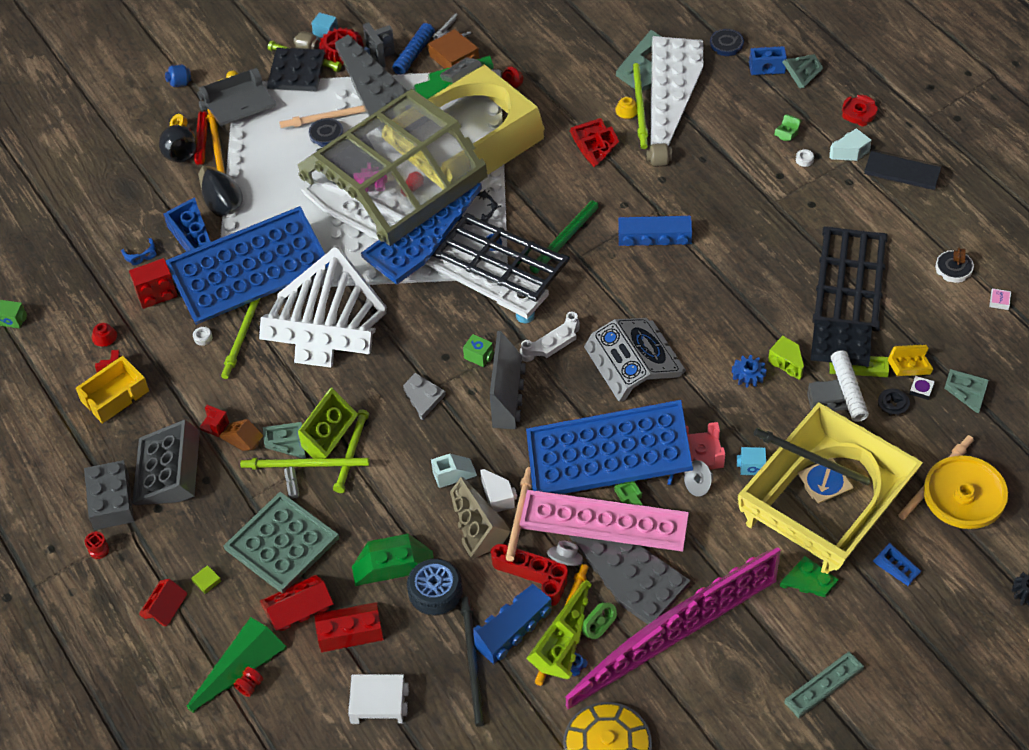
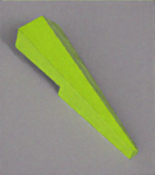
[526,579,591,679]

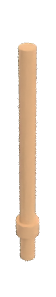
[279,105,366,128]
[898,435,974,520]
[506,467,532,561]

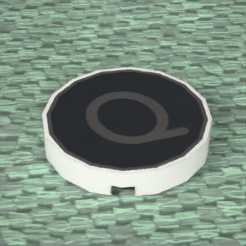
[935,250,974,283]

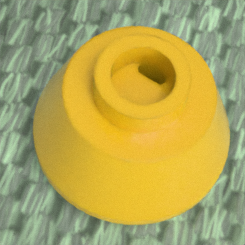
[615,97,637,119]

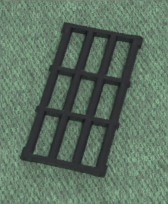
[432,213,570,302]
[812,226,888,331]

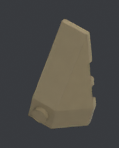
[450,477,511,558]

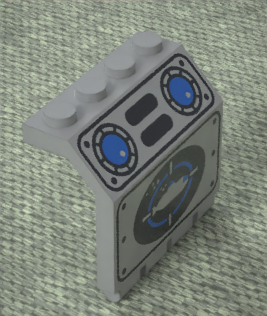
[584,318,686,402]

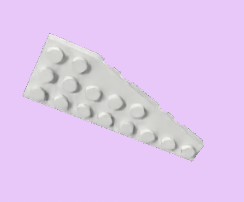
[651,36,703,146]

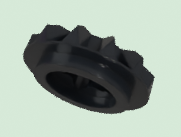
[878,389,910,416]

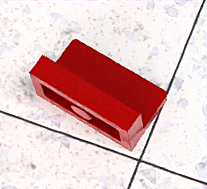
[139,578,187,626]

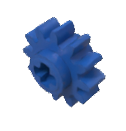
[732,355,766,388]

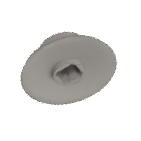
[684,460,713,496]
[547,541,583,566]

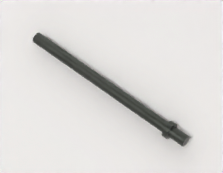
[754,428,871,486]
[461,597,484,727]

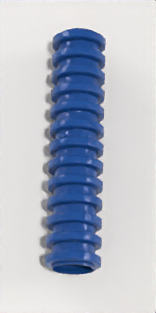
[392,23,435,75]

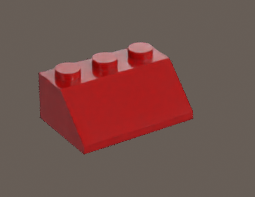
[260,575,333,631]
[315,602,383,652]

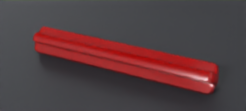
[194,111,208,165]

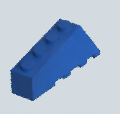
[473,584,552,664]

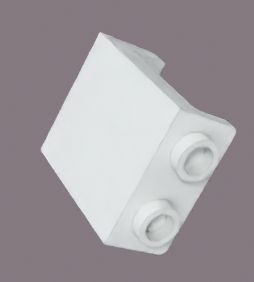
[348,675,409,724]

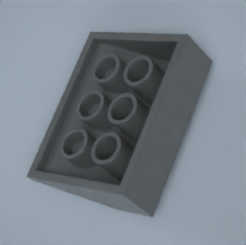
[490,331,526,429]
[132,420,200,505]

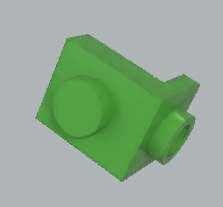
[774,114,801,141]

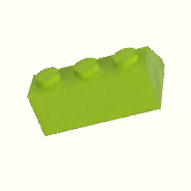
[298,388,358,459]

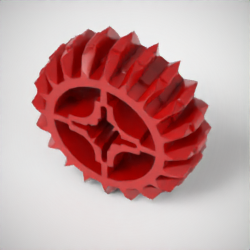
[319,27,364,66]

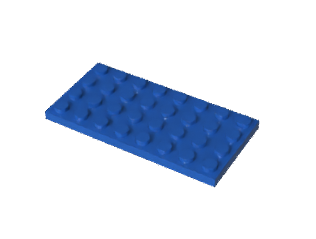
[165,206,330,325]
[526,400,693,494]

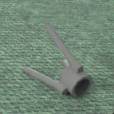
[433,13,471,40]

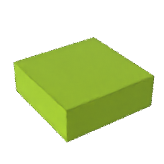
[191,565,221,594]

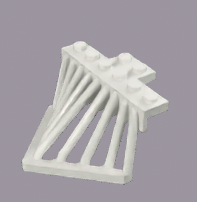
[259,247,387,368]

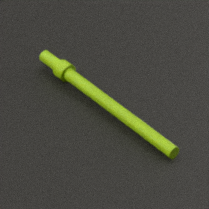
[633,63,648,149]
[221,299,260,379]

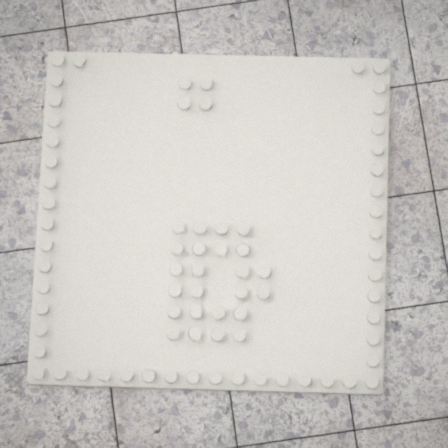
[221,70,508,289]

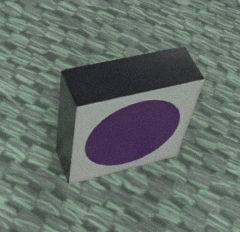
[909,376,934,400]

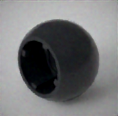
[159,125,197,163]

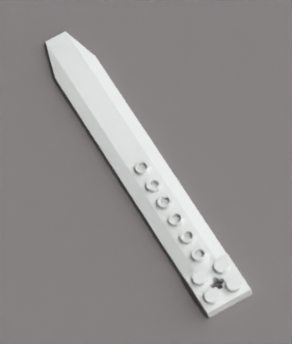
[302,179,549,319]

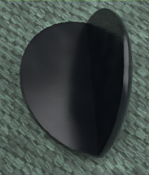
[202,169,243,216]

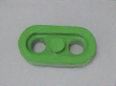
[582,603,617,639]

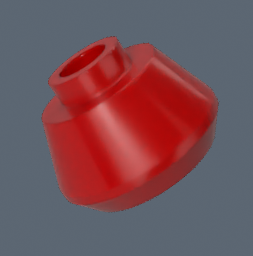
[502,67,523,89]
[91,323,117,347]

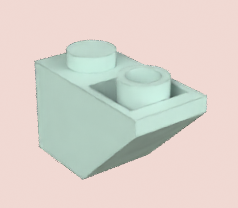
[830,129,871,161]
[431,454,477,488]

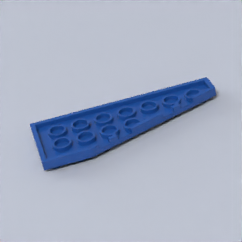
[361,183,482,285]

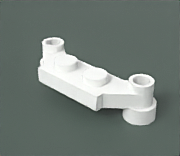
[520,312,580,362]

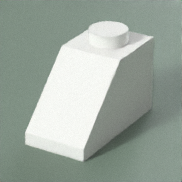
[480,469,517,512]

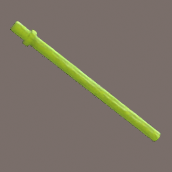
[240,458,370,470]

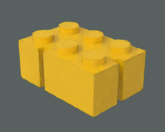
[76,356,149,424]

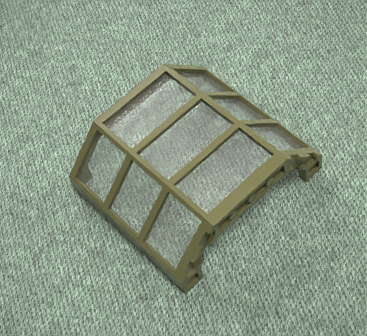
[297,89,488,246]

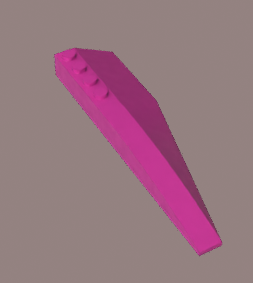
[566,547,781,709]

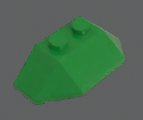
[352,534,434,586]

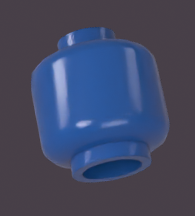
[165,64,191,87]

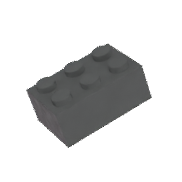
[84,460,134,530]

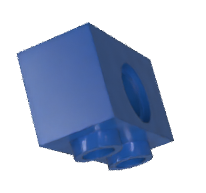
[749,46,787,75]

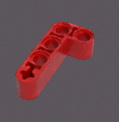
[491,544,568,606]

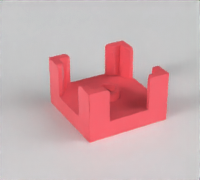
[686,422,725,470]

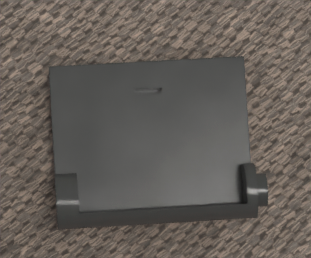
[197,68,277,126]

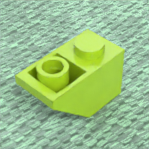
[768,335,804,380]

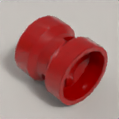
[84,532,109,559]
[233,667,264,697]

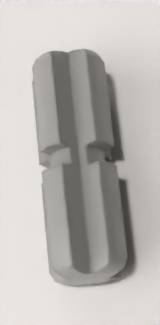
[284,467,299,499]

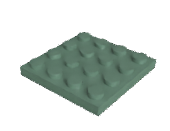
[223,492,339,593]

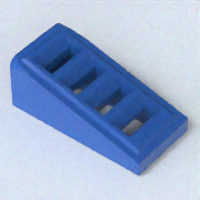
[873,543,921,586]

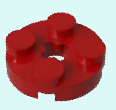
[842,95,878,126]

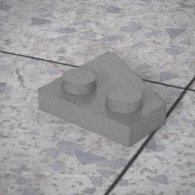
[403,373,445,420]

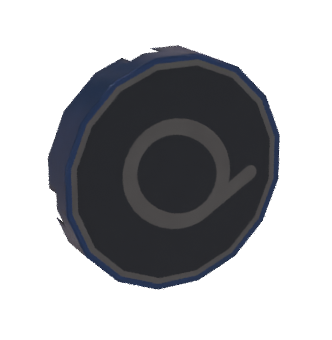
[710,29,744,56]
[309,118,343,147]

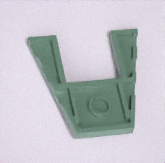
[616,30,661,92]

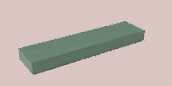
[784,652,864,718]

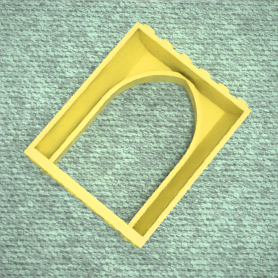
[382,65,545,190]
[738,402,923,574]

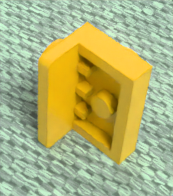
[887,345,933,376]

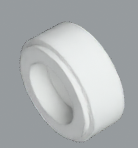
[796,150,814,167]
[193,327,213,345]

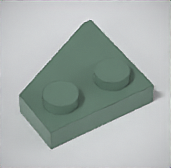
[782,54,823,88]
[945,369,989,413]
[263,422,306,459]

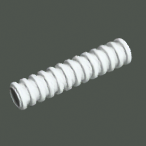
[831,351,869,422]

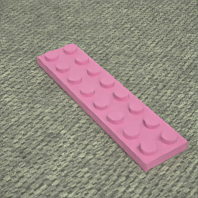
[520,490,689,551]

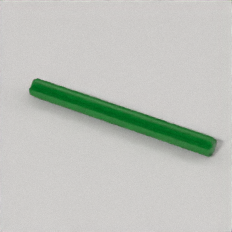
[530,200,598,274]

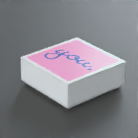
[989,289,1011,310]

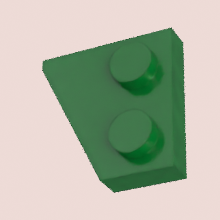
[780,556,839,597]

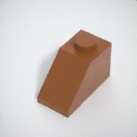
[219,419,264,451]

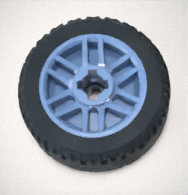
[407,558,463,616]

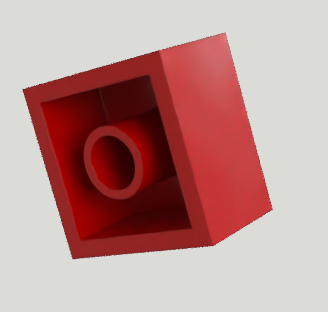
[129,258,178,309]

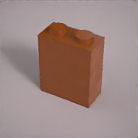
[428,29,479,69]

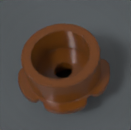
[953,247,966,265]

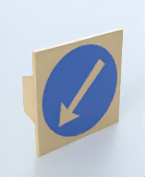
[797,458,853,504]

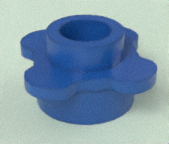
[571,652,587,676]

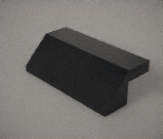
[864,149,942,190]

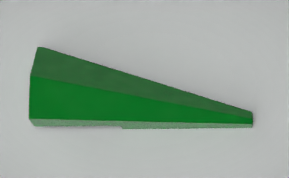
[187,617,287,713]

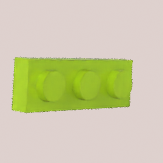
[829,356,889,377]

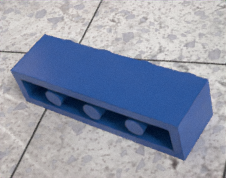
[618,216,692,246]

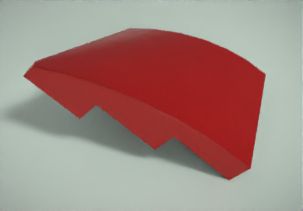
[569,118,619,167]

